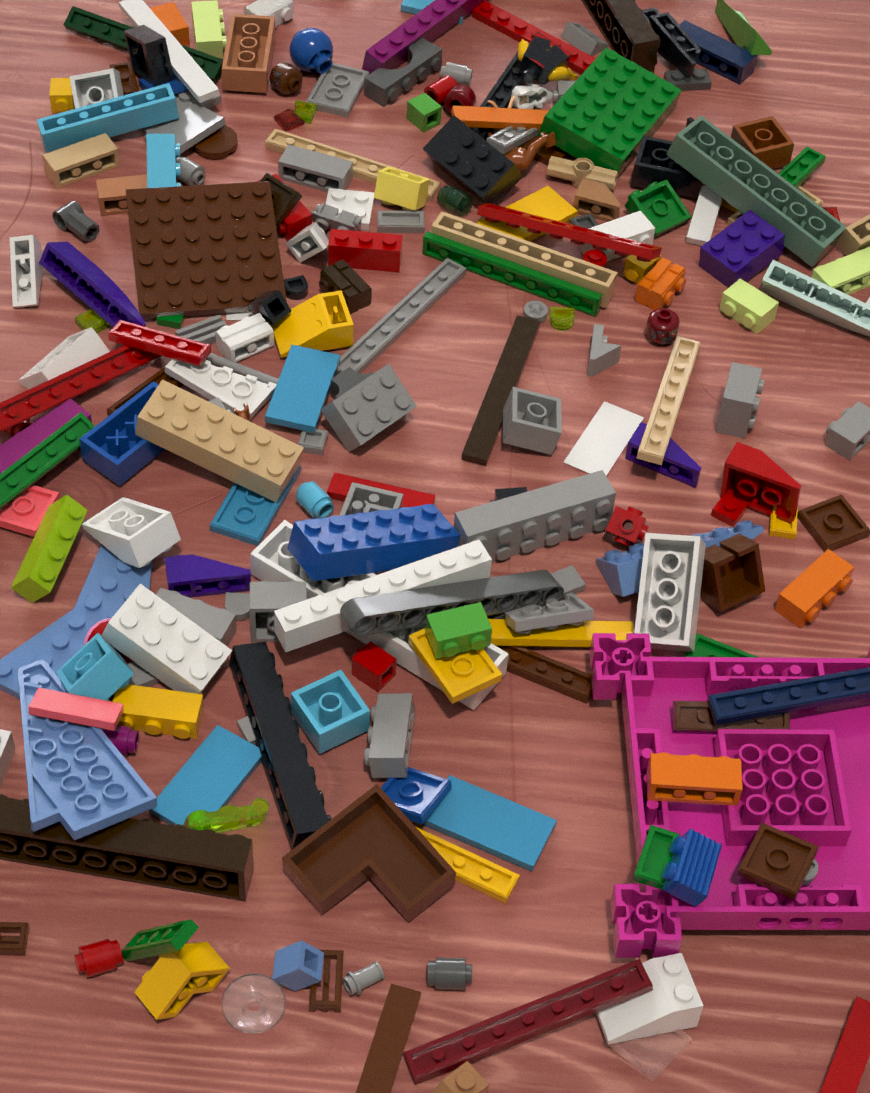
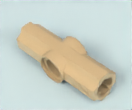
[546,156,618,191]

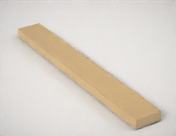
[265,129,441,202]
[636,336,701,465]

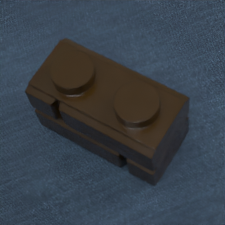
[319,259,372,314]

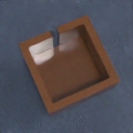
[701,533,765,611]

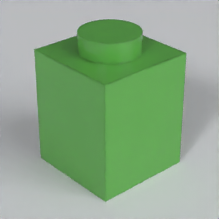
[407,93,442,133]

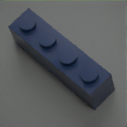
[679,20,757,85]

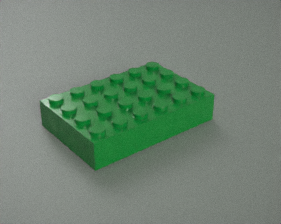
[538,47,682,177]

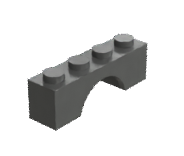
[364,38,442,107]

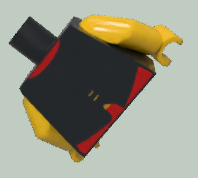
[517,32,578,85]

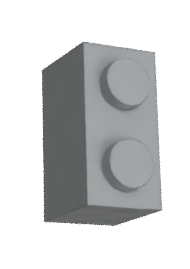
[825,401,870,461]

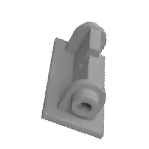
[311,203,362,231]

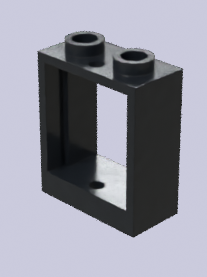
[124,25,175,86]

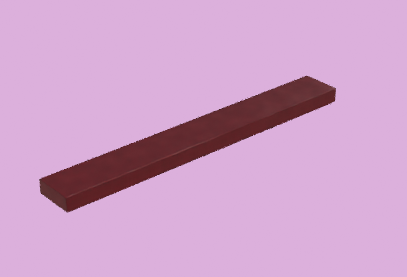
[403,959,653,1085]

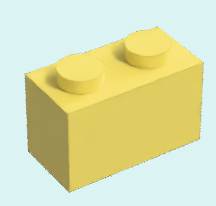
[374,166,430,211]

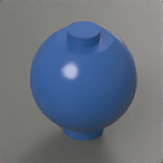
[289,28,333,74]

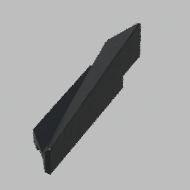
[642,7,701,78]

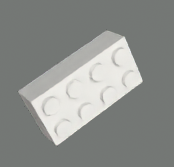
[634,533,706,652]
[101,584,232,694]

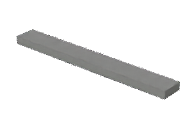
[335,258,467,375]

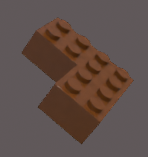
[282,784,456,922]

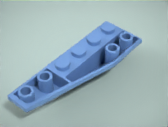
[596,520,764,597]

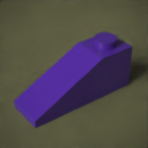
[625,422,701,488]
[165,554,251,598]

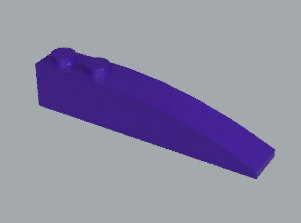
[39,241,146,327]

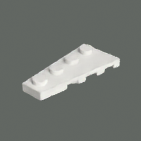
[165,359,277,421]

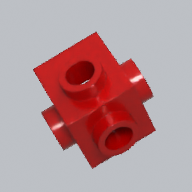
[605,506,649,547]

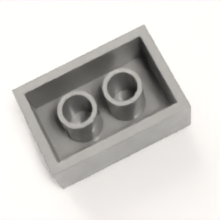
[320,364,417,452]

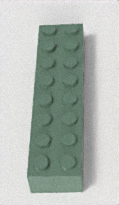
[666,115,847,267]

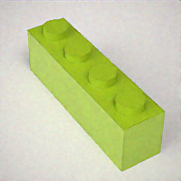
[10,495,88,603]

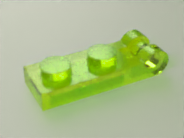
[183,798,269,833]

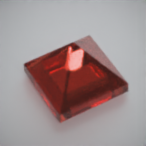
[274,108,305,132]

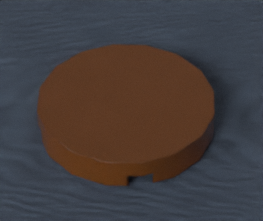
[193,125,238,160]

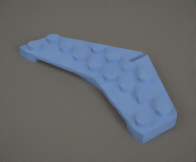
[0,544,154,700]

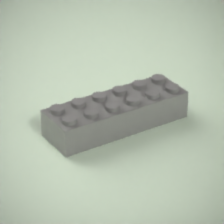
[454,470,616,562]

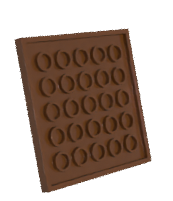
[126,181,287,319]

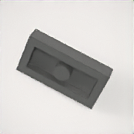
[664,69,712,91]

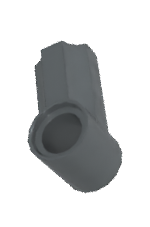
[52,200,100,243]

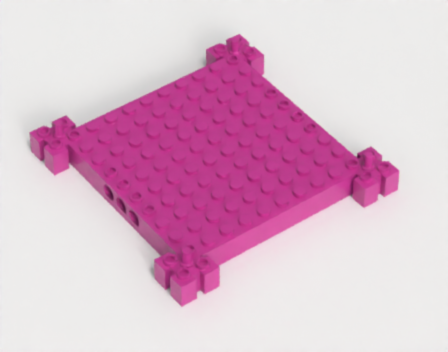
[589,633,870,958]

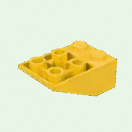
[270,290,354,358]

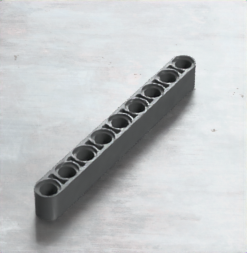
[340,570,564,636]

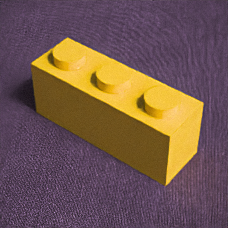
[113,684,204,739]

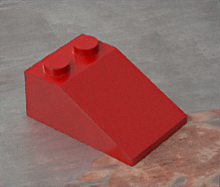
[720,442,801,524]

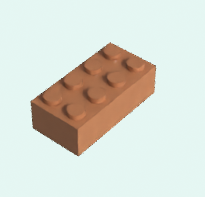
[222,14,275,93]

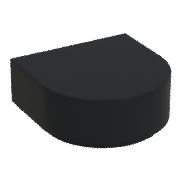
[284,275,308,300]

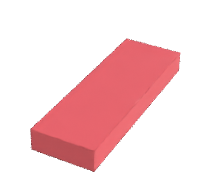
[28,688,124,731]

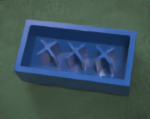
[79,381,165,486]

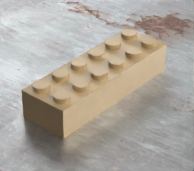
[135,379,304,503]

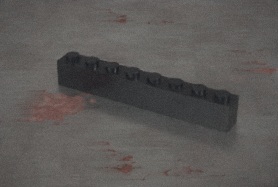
[229,642,331,850]

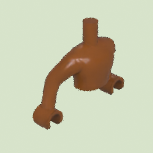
[488,131,557,172]

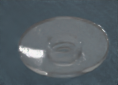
[222,973,286,1034]

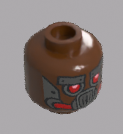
[270,62,303,95]

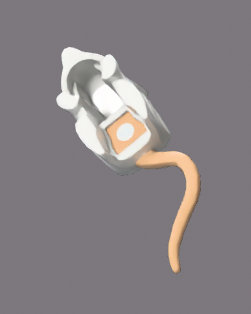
[487,82,553,109]

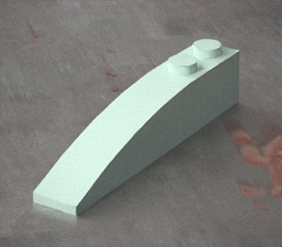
[759,260,870,337]

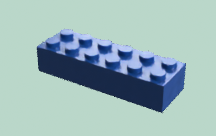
[287,504,461,581]

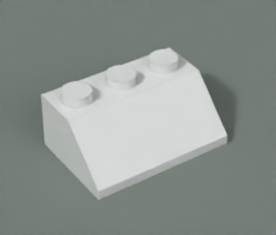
[18,327,110,389]

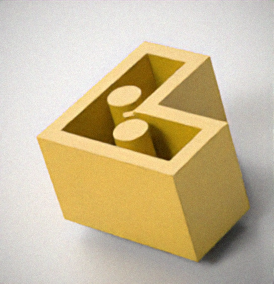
[134,942,230,1020]

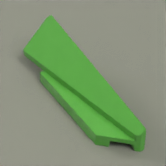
[715,0,772,55]

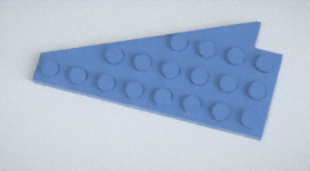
[17,659,157,840]

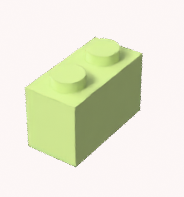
[719,279,779,334]

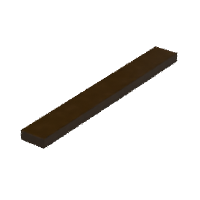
[461,315,541,466]

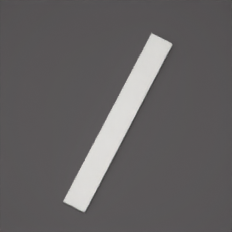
[119,0,219,103]

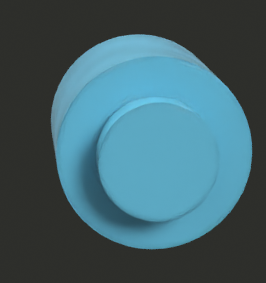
[296,481,334,518]

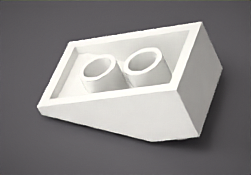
[82,497,181,568]
[596,953,704,1045]

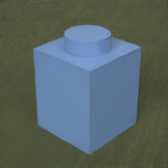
[272,940,324,991]

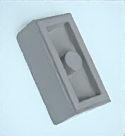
[561,22,609,56]

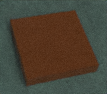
[797,494,870,552]
[737,823,819,900]

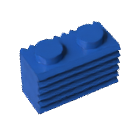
[662,829,722,907]

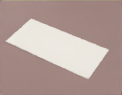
[563,401,644,476]

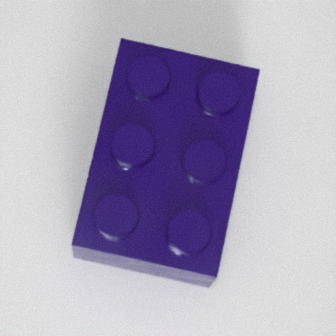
[699,210,785,288]

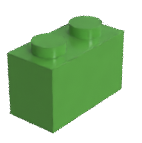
[425,602,492,659]

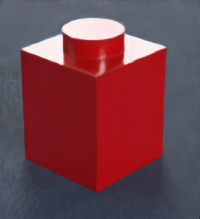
[351,641,397,693]

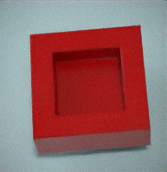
[711,493,748,527]

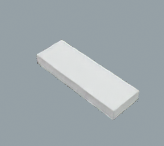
[686,186,723,246]

